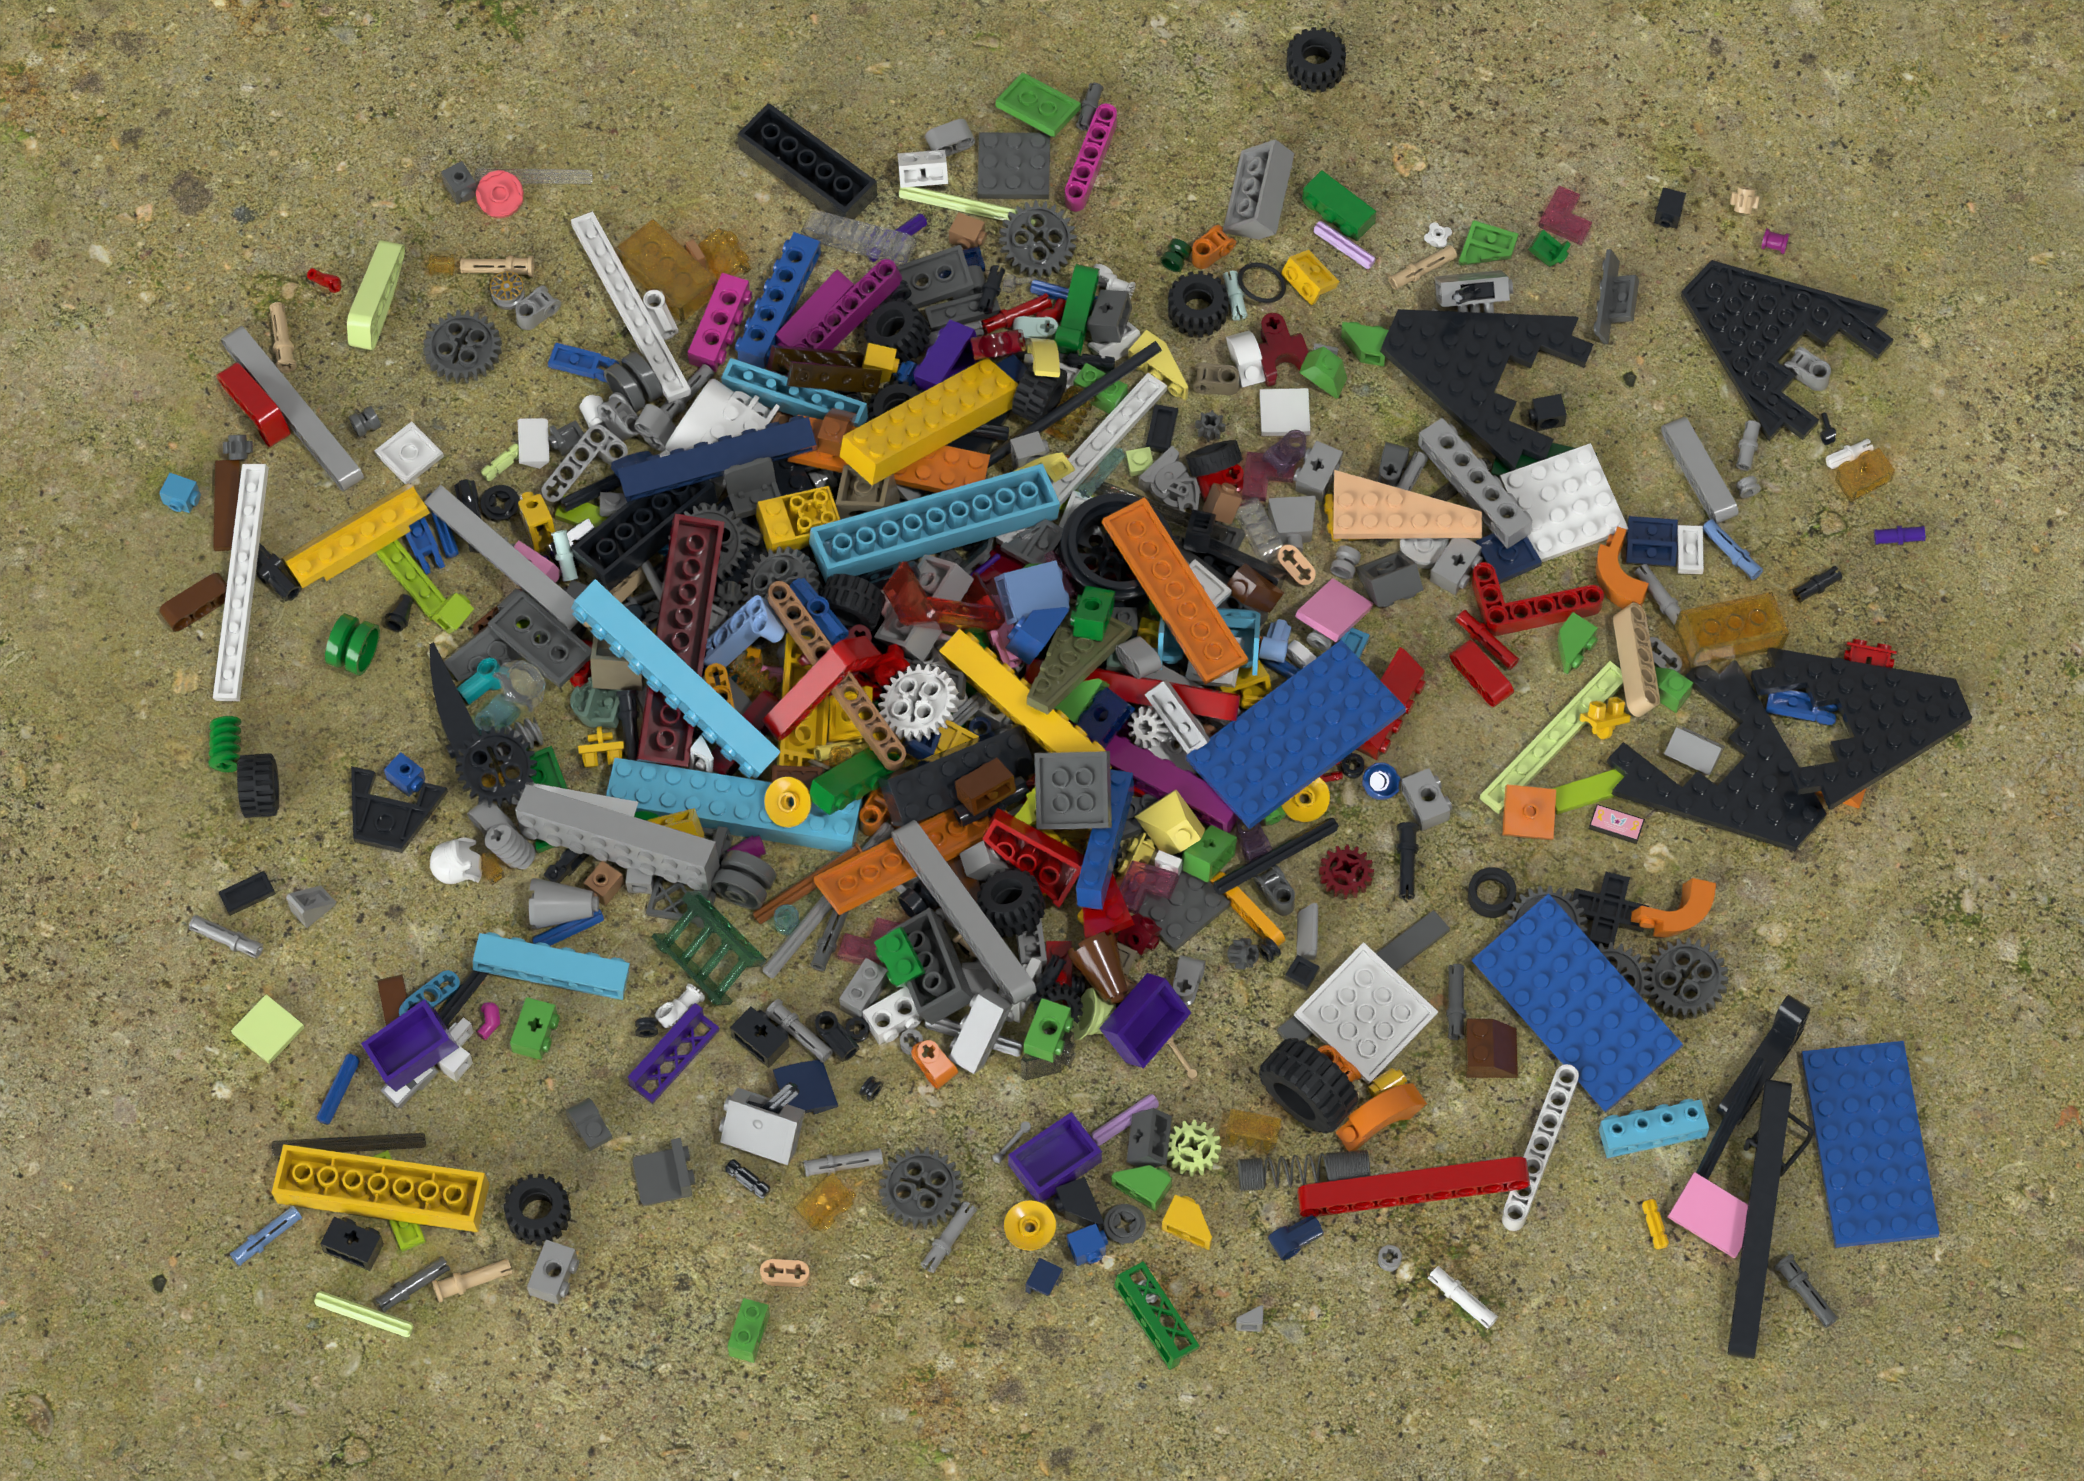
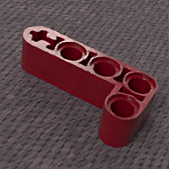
[711,690,780,776]

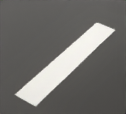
[502,783,638,817]

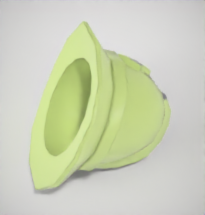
[1071,988,1117,1040]

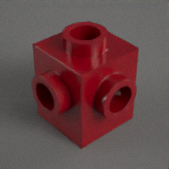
[1117,913,1162,956]

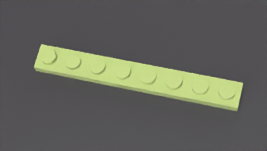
[1480,661,1623,814]

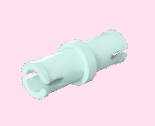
[1222,271,1248,320]
[551,530,578,581]

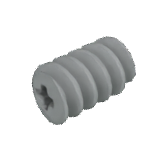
[491,716,543,756]
[485,823,536,869]

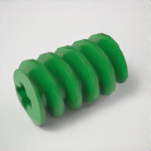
[208,716,242,773]

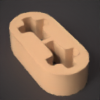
[1276,544,1316,585]
[760,1259,810,1287]

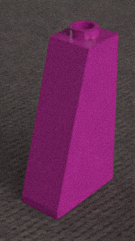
[775,269,856,346]

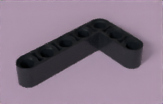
[1716,994,1811,1126]

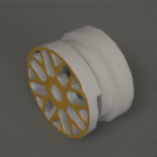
[490,271,525,310]

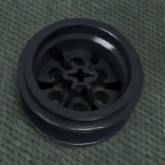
[1057,493,1174,610]

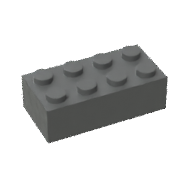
[886,908,973,1025]

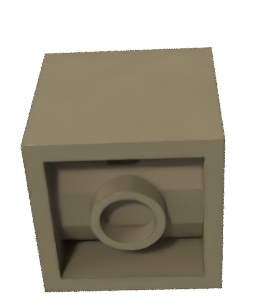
[835,465,900,520]
[590,622,646,691]

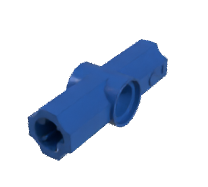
[790,578,849,646]

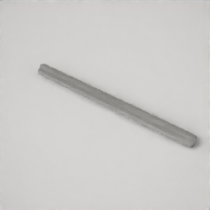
[763,822,894,978]

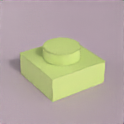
[1126,447,1153,477]

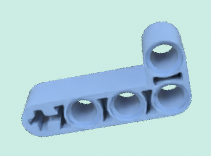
[704,595,786,668]

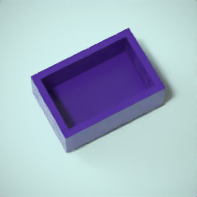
[914,320,980,392]
[1099,973,1191,1069]
[361,999,459,1092]
[1008,1112,1102,1203]

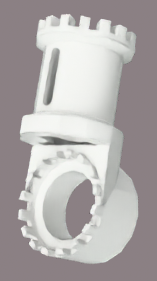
[1093,264,1136,300]
[655,983,705,1028]

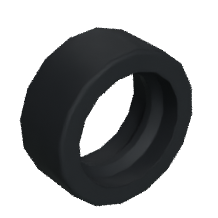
[1468,867,1516,918]

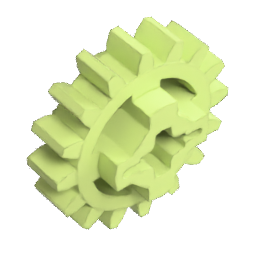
[1167,1120,1221,1177]

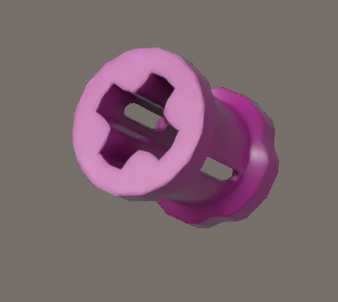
[1761,228,1790,254]

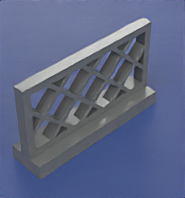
[646,826,733,929]

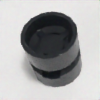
[897,879,939,918]

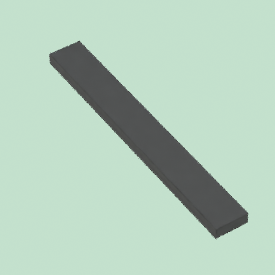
[1277,910,1450,1041]

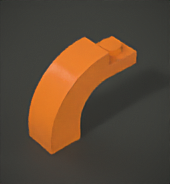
[1596,526,1649,609]
[1631,878,1716,938]
[1335,1083,1427,1152]

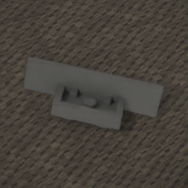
[1594,249,1639,344]

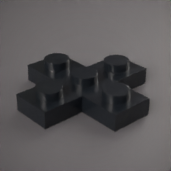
[1572,871,1649,948]

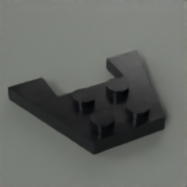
[351,766,448,853]

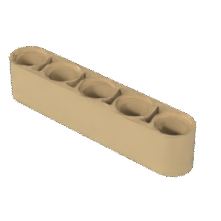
[1613,602,1660,717]

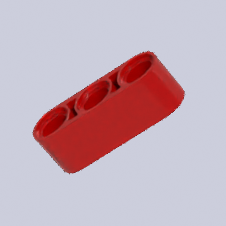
[1449,640,1514,707]

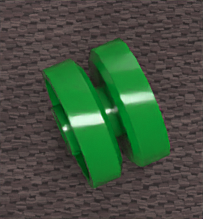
[325,613,380,676]

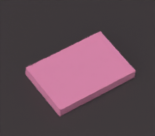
[1295,578,1374,642]
[1667,1172,1748,1258]

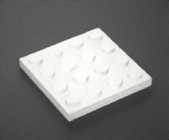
[1499,443,1628,562]
[1294,942,1438,1085]

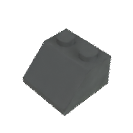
[1355,551,1424,607]

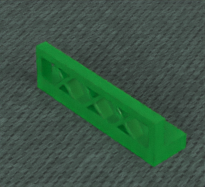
[1114,1261,1200,1370]

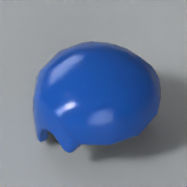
[1362,762,1401,800]

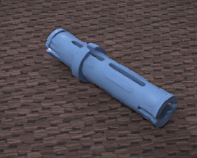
[1703,519,1763,581]
[230,1205,302,1266]

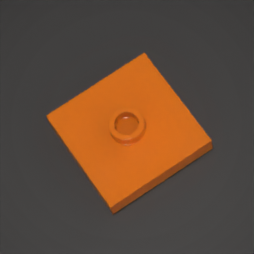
[1502,784,1556,840]

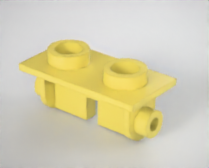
[1116,833,1155,887]

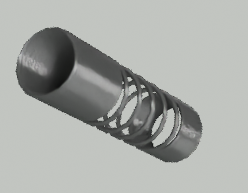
[1238,1150,1370,1192]

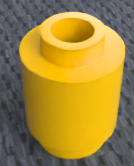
[1367,1068,1407,1098]

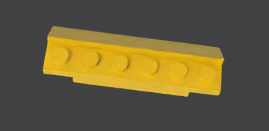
[282,483,430,588]
[777,632,830,766]

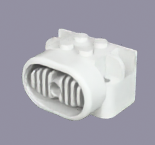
[665,379,780,499]

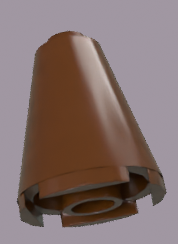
[1067,930,1128,1005]

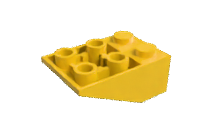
[756,486,840,553]

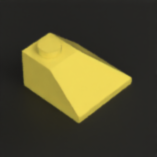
[1135,790,1205,855]

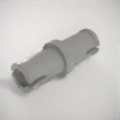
[1736,420,1761,471]

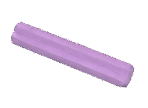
[1313,221,1375,269]
[1091,1094,1159,1146]

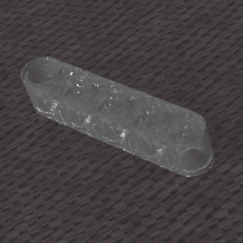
[801,210,917,265]

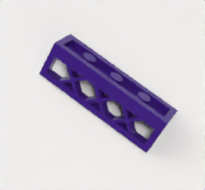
[628,1003,720,1104]

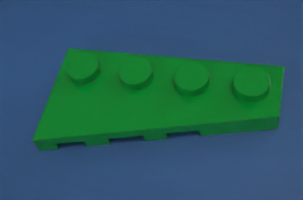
[530,746,568,854]

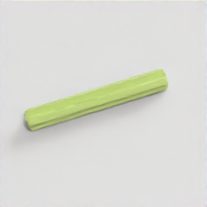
[314,1291,414,1337]

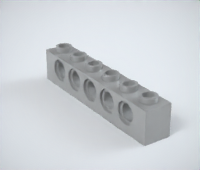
[1418,418,1532,549]

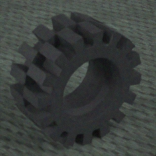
[1034,982,1083,1032]

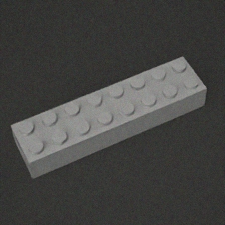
[515,784,720,891]

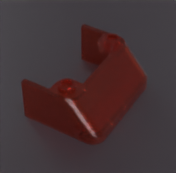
[882,561,1005,634]

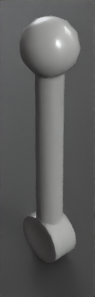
[992,1121,1031,1163]

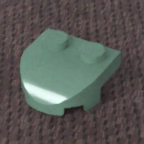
[570,677,623,728]

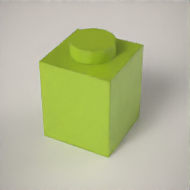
[431,593,474,634]

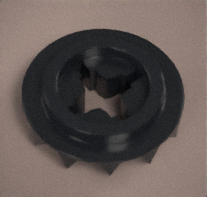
[481,485,520,522]

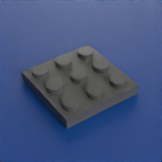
[978,132,1050,199]
[1035,751,1112,829]
[1123,852,1231,952]

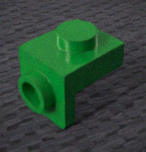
[1528,229,1571,267]

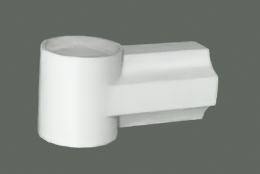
[643,290,678,340]

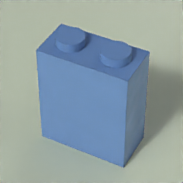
[994,560,1070,626]

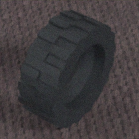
[1186,440,1243,477]

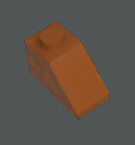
[817,408,857,457]

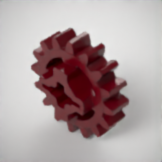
[1319,844,1374,899]

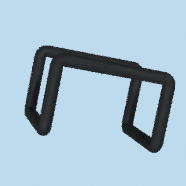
[1743,1112,1814,1177]

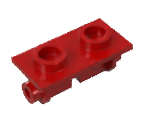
[1843,639,1897,668]

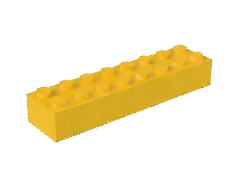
[840,358,1018,485]
[939,629,1112,769]
[271,1144,490,1232]

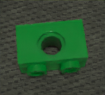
[1070,586,1115,641]

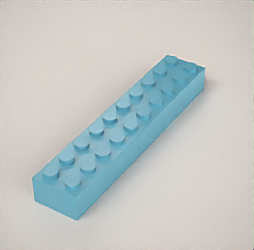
[809,463,1060,584]
[571,579,781,780]
[606,758,862,853]

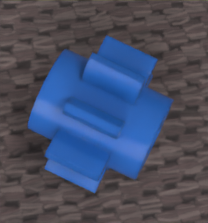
[892,361,917,386]

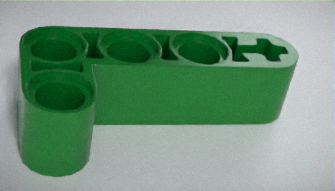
[1054,264,1100,356]

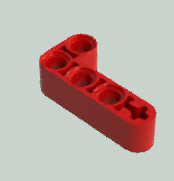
[216,362,291,447]

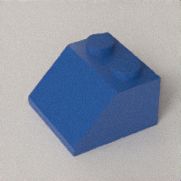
[1005,607,1069,665]

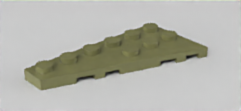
[1027,598,1133,715]

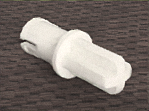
[1826,439,1874,469]

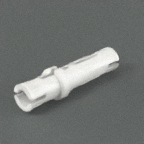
[1428,1266,1498,1330]

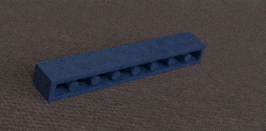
[617,415,817,502]

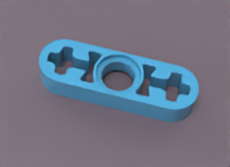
[399,970,460,1016]

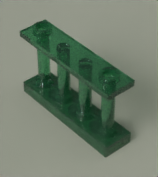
[651,891,767,1006]

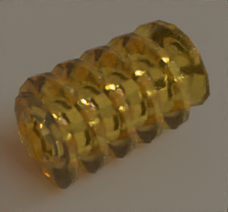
[1050,386,1095,441]
[727,649,781,697]

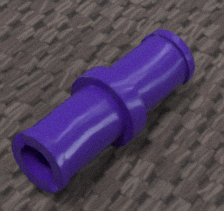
[1874,525,1926,545]

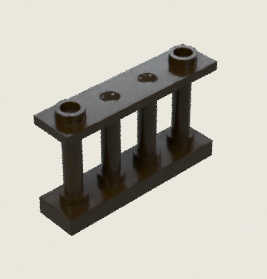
[767,345,882,394]

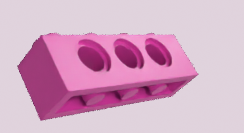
[687,273,752,372]

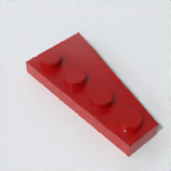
[1082,854,1135,939]

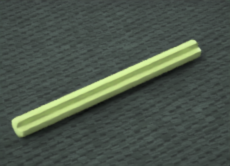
[899,187,1037,227]

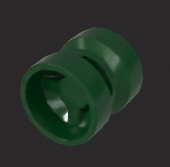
[1160,238,1192,272]

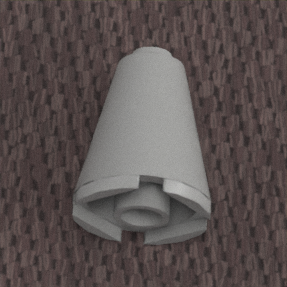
[529,878,599,929]

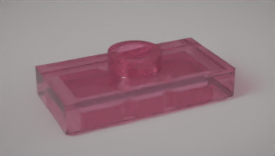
[1044,550,1079,600]

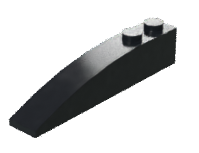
[429,642,495,780]

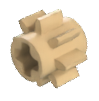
[1730,186,1760,214]

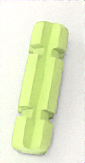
[481,443,519,481]

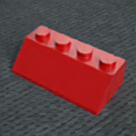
[1356,647,1426,760]

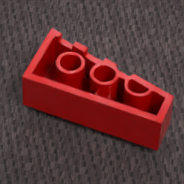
[982,808,1085,908]

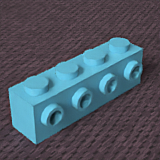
[1599,1099,1709,1158]

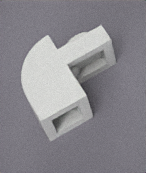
[1226,331,1265,387]
[437,1018,474,1082]

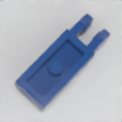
[548,343,620,382]
[405,517,445,575]
[1766,690,1838,725]

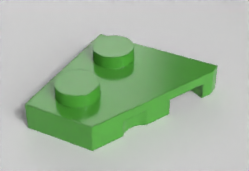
[1459,220,1519,266]

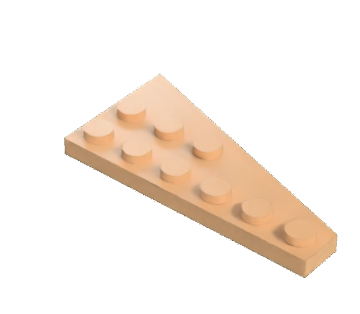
[1333,470,1482,539]

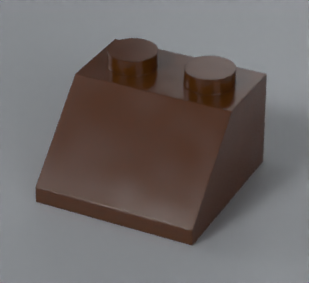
[1465,1018,1518,1078]

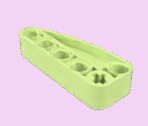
[347,240,405,350]

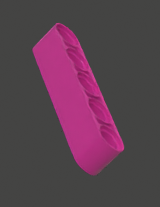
[1065,103,1117,212]

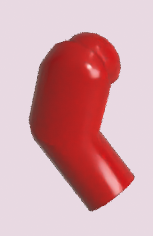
[307,268,342,293]
[1036,298,1066,325]

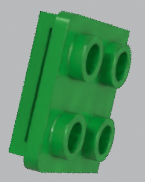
[874,927,925,988]

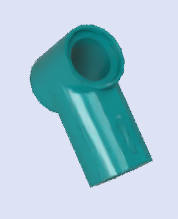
[457,657,507,705]

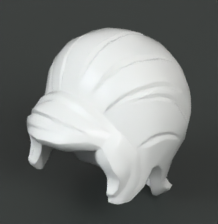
[430,837,483,884]

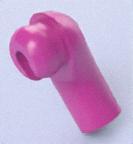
[476,1002,501,1041]

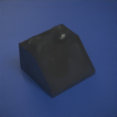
[1021,1028,1076,1081]

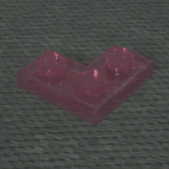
[1538,186,1592,246]
[1242,452,1296,502]
[1119,860,1180,915]
[837,917,900,969]

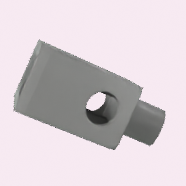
[1268,496,1316,554]

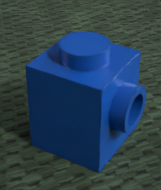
[384,752,426,797]
[1067,1224,1109,1266]

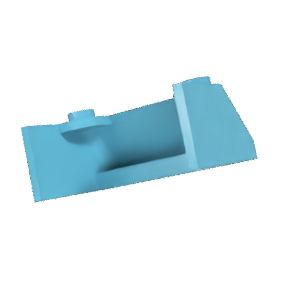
[1158,608,1261,675]

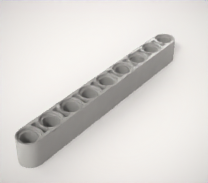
[221,326,364,492]
[424,485,578,630]
[891,820,1036,1005]

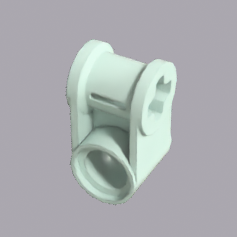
[1013,316,1058,342]

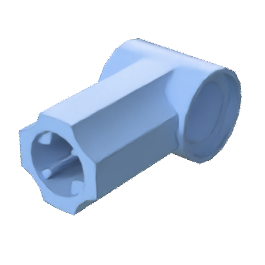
[1259,619,1291,663]

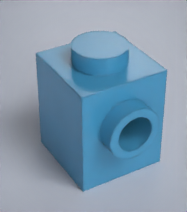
[159,473,201,513]

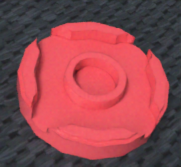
[476,170,524,218]

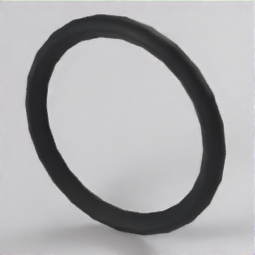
[1238,262,1286,303]

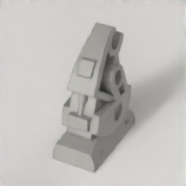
[1138,446,1200,517]

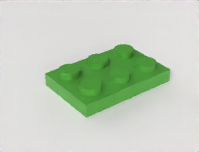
[995,72,1081,137]

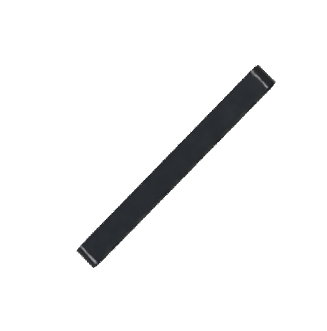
[1728,1079,1792,1359]

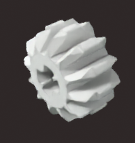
[1127,706,1170,748]

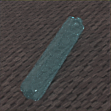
[1078,448,1125,498]

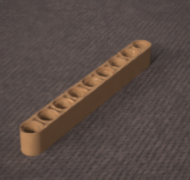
[768,581,906,771]

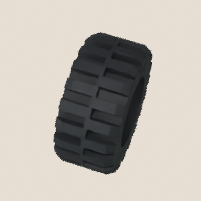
[1259,1038,1358,1134]

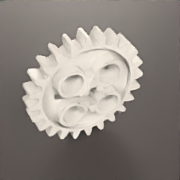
[878,664,960,742]

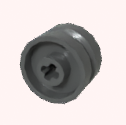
[604,351,663,413]
[712,850,777,910]

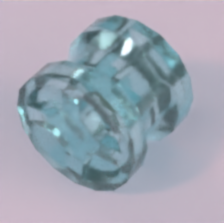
[774,904,800,936]

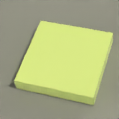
[231,995,304,1064]

